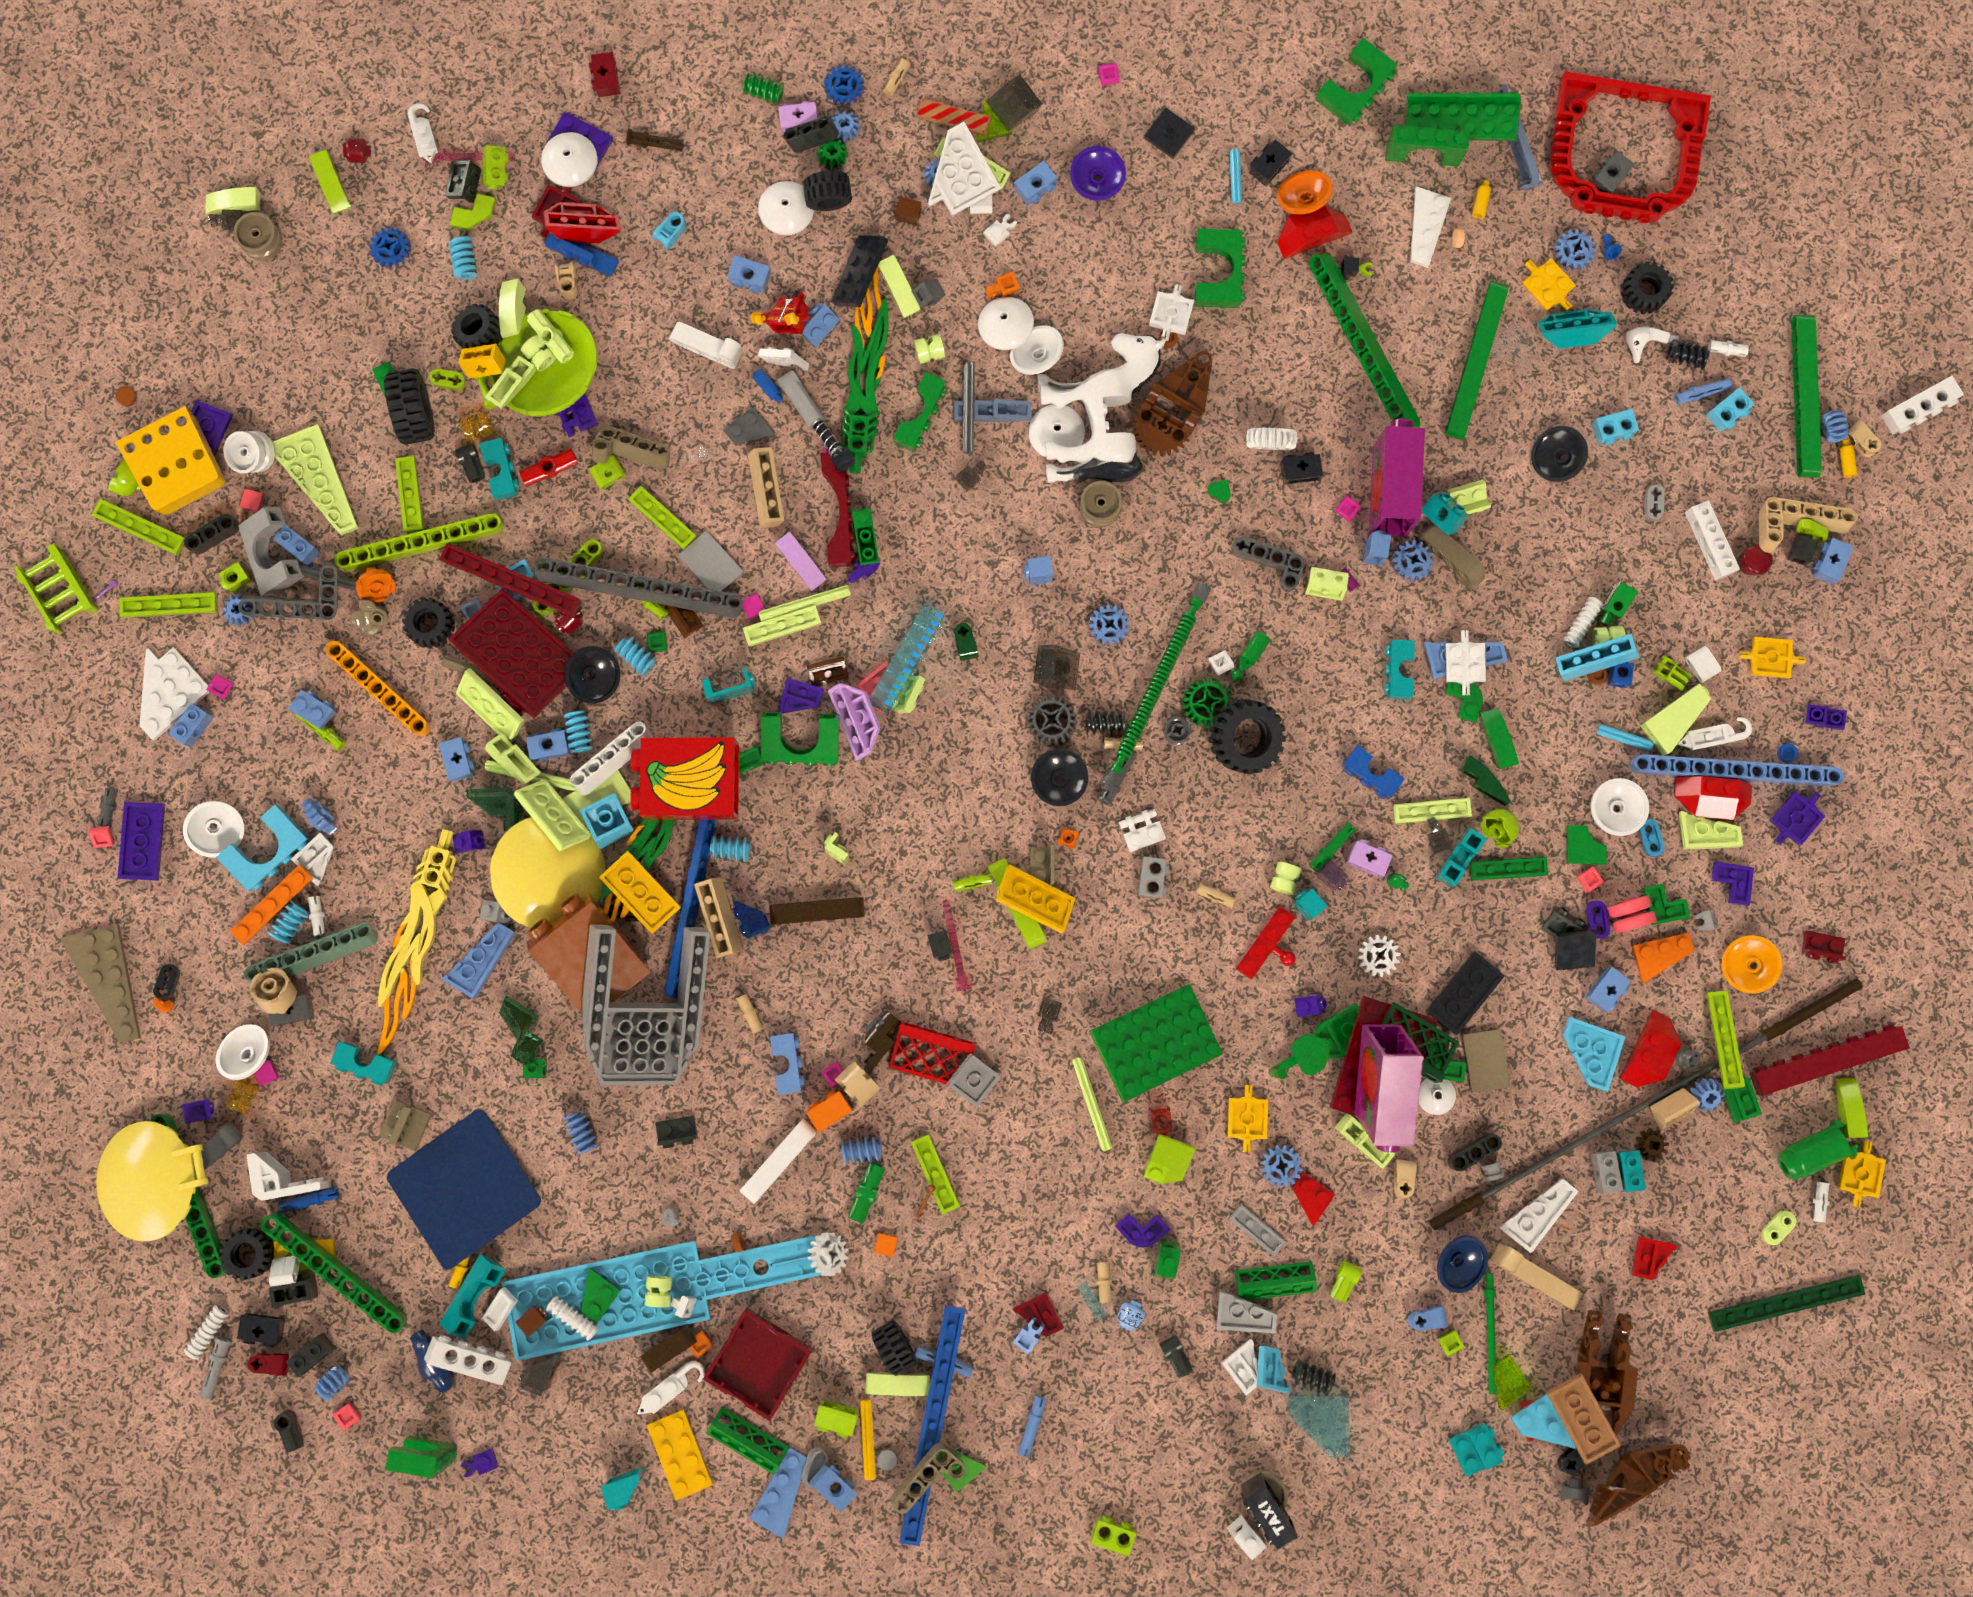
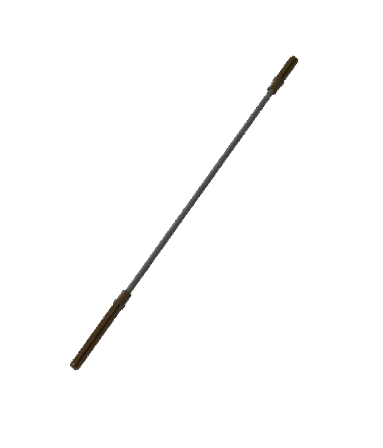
[1429,978,1863,1230]

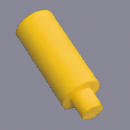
[1472,180,1491,219]
[1839,439,1858,478]

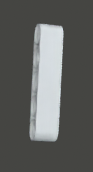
[570,722,653,795]
[740,1119,818,1204]

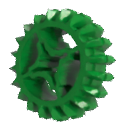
[1182,677,1234,729]

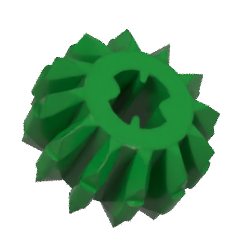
[817,139,849,170]

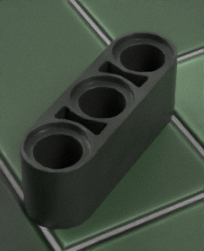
[783,116,839,153]
[184,514,240,554]
[1447,1133,1502,1172]

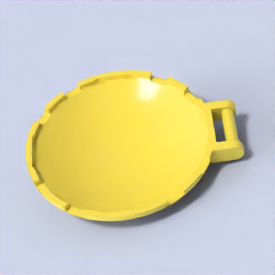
[490,817,606,928]
[97,1121,209,1241]

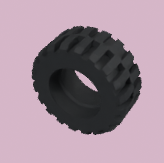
[384,368,435,445]
[1208,699,1286,774]

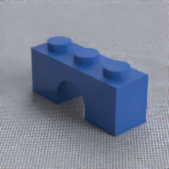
[1342,745,1405,799]

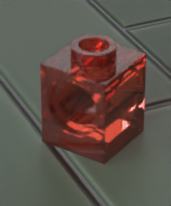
[1149,1108,1173,1137]

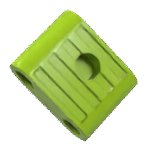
[589,455,626,490]

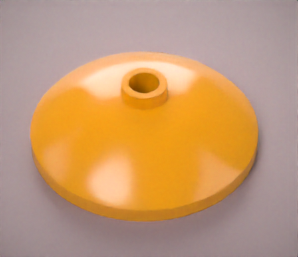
[1722,935,1783,994]

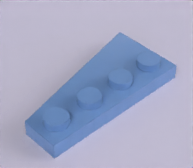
[1423,642,1508,680]
[442,922,516,999]
[749,1447,807,1539]

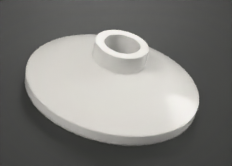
[1418,1078,1456,1115]

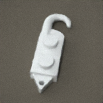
[408,103,438,163]
[1677,717,1752,751]
[637,1360,705,1414]

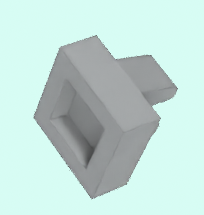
[1695,909,1719,931]

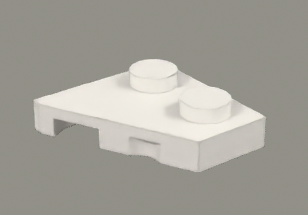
[758,347,809,371]
[1221,1339,1258,1395]

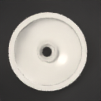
[541,132,598,187]
[758,181,814,235]
[978,297,1034,350]
[1010,326,1064,375]
[1029,404,1085,460]
[1591,778,1649,836]
[183,801,244,857]
[216,1024,270,1080]

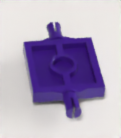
[1769,791,1825,846]

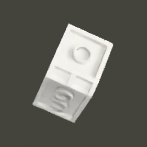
[247,1152,332,1201]

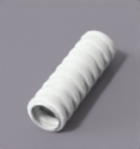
[1564,597,1604,648]
[546,1296,599,1341]
[184,1305,229,1360]

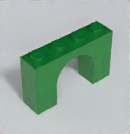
[1315,38,1398,126]
[1385,125,1469,167]
[1194,229,1246,308]
[761,712,840,766]
[385,1436,458,1479]

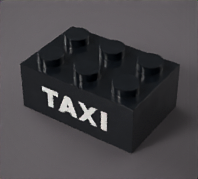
[1240,1472,1298,1550]

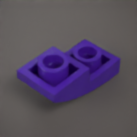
[1805,704,1847,731]

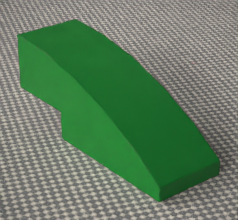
[1480,708,1519,769]

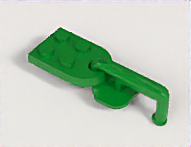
[1268,1003,1359,1080]

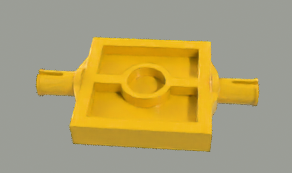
[1522,258,1576,312]
[1738,637,1806,679]
[1227,1085,1268,1152]
[1837,1141,1886,1208]

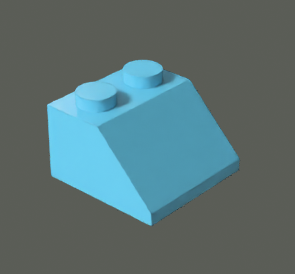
[580,793,634,850]

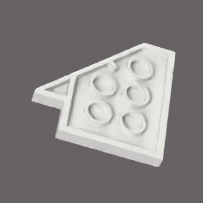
[928,122,1001,216]
[140,647,209,741]

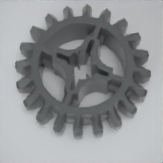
[1026,694,1077,746]

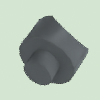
[1561,1477,1590,1505]

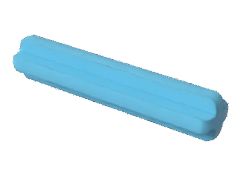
[1230,149,1242,204]
[1597,724,1654,751]

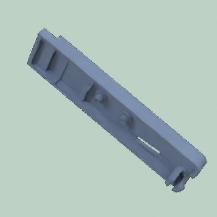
[1498,84,1543,191]

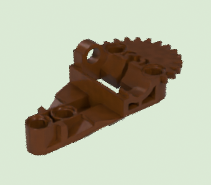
[1131,351,1213,457]

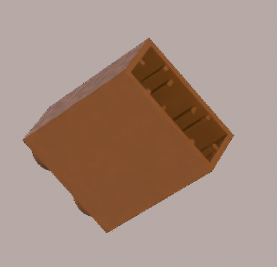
[527,894,650,1015]

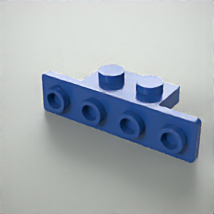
[545,233,619,277]

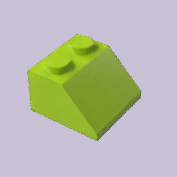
[814,1399,860,1438]

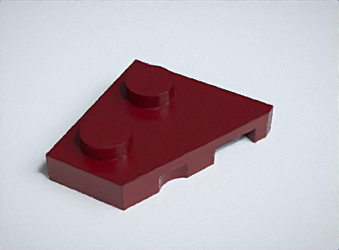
[1013,1292,1064,1337]

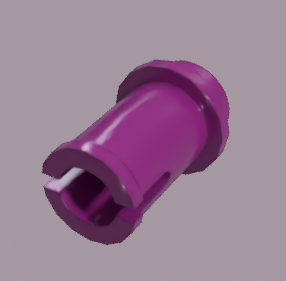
[1340,567,1360,592]

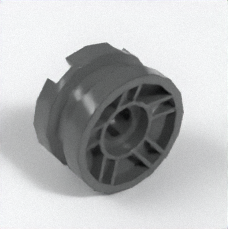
[1163,717,1191,745]

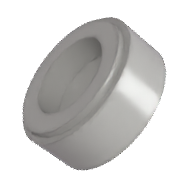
[877,1449,897,1470]

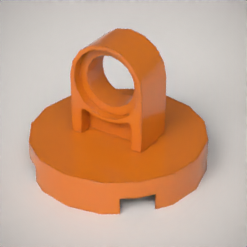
[355,567,396,603]

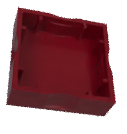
[703,1308,813,1421]

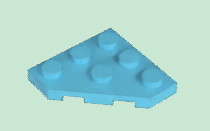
[1562,1017,1625,1092]
[1510,1394,1576,1449]

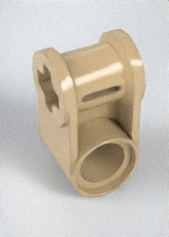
[555,261,578,300]
[1845,421,1882,458]
[1394,1159,1417,1198]

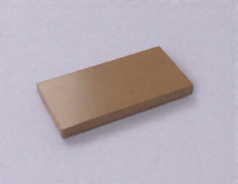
[1546,1373,1621,1465]

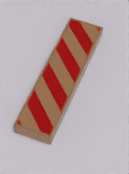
[916,98,992,136]

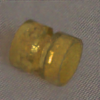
[459,411,493,443]
[224,1080,259,1114]

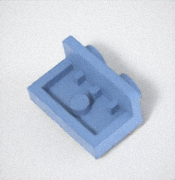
[801,303,840,347]
[288,690,337,730]

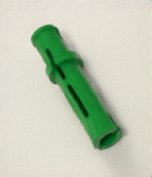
[1309,822,1356,872]

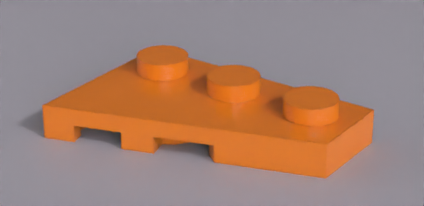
[1632,932,1694,983]

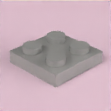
[947,1053,1001,1107]

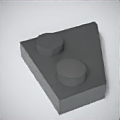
[723,407,776,446]

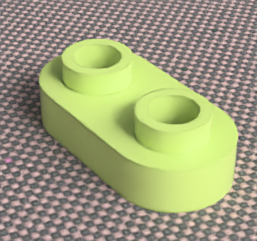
[1761,1211,1796,1245]

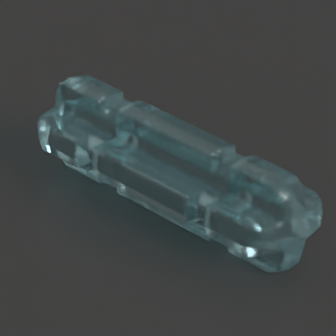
[1079,1283,1106,1321]

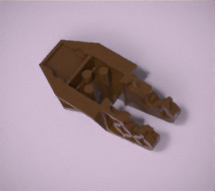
[1576,1310,1638,1436]
[1585,1444,1691,1527]

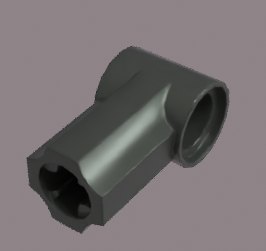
[455,443,485,483]
[1159,1335,1193,1378]
[273,1410,304,1453]

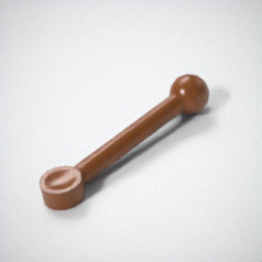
[914,1184,935,1220]

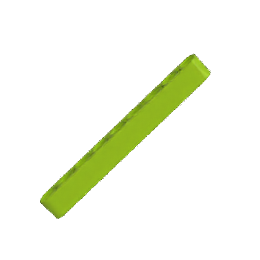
[335,514,504,572]

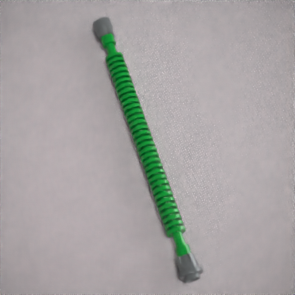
[1099,583,1211,793]

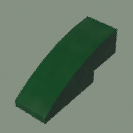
[1459,755,1510,806]

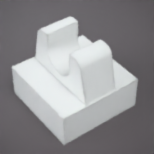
[670,1296,697,1318]

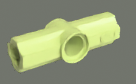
[527,309,574,363]

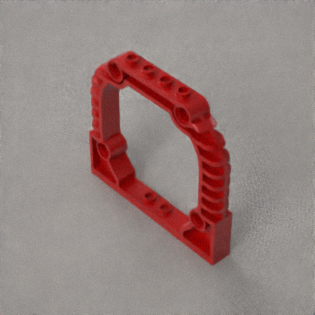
[1549,71,1711,223]

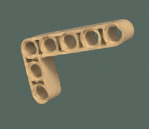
[1759,497,1858,553]
[1489,1243,1583,1311]

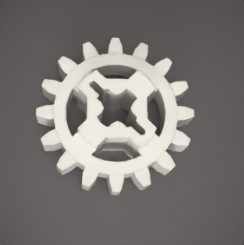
[1357,935,1401,977]
[808,1232,848,1276]

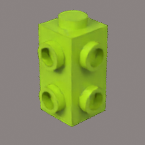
[482,145,508,190]

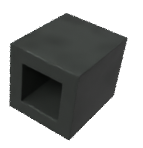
[1787,534,1818,566]

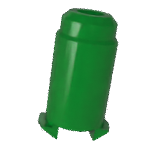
[1777,1120,1858,1180]

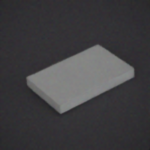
[678,531,744,592]

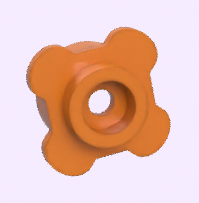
[1057,827,1079,849]

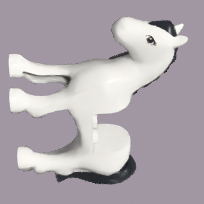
[1037,333,1166,484]

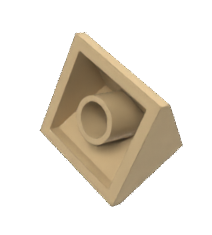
[1650,1088,1700,1131]

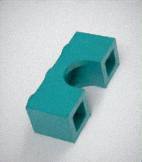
[479,438,520,501]
[1384,640,1415,700]
[1435,828,1487,888]
[330,1041,398,1086]

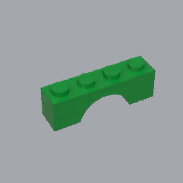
[893,372,948,452]

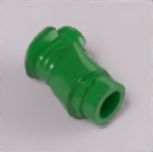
[1387,873,1409,891]

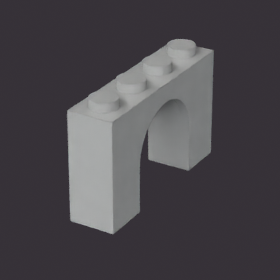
[238,507,303,596]

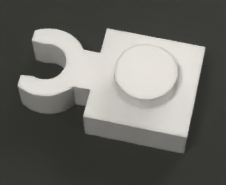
[983,214,1017,247]

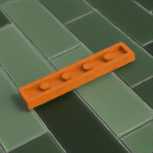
[230,864,314,945]

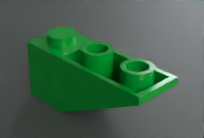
[852,508,880,566]

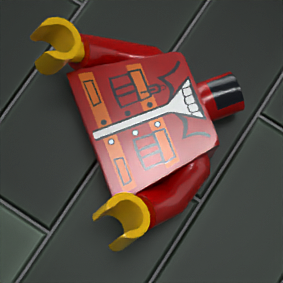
[750,290,810,334]

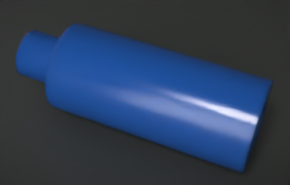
[752,369,783,404]

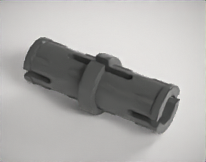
[97,788,118,827]

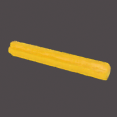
[860,1399,876,1481]

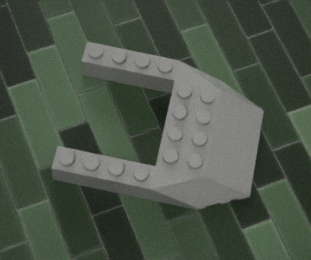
[582,924,710,1085]

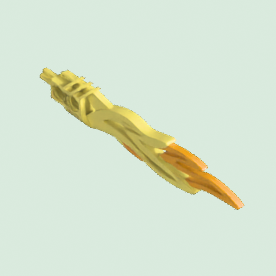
[378,829,456,1054]

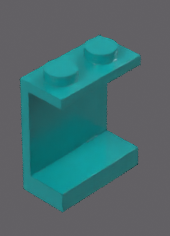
[701,667,757,704]

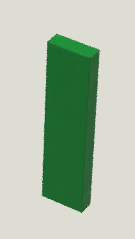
[1469,856,1549,881]

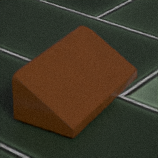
[664,605,703,638]
[807,656,849,686]

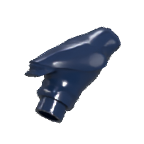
[410,1330,454,1392]

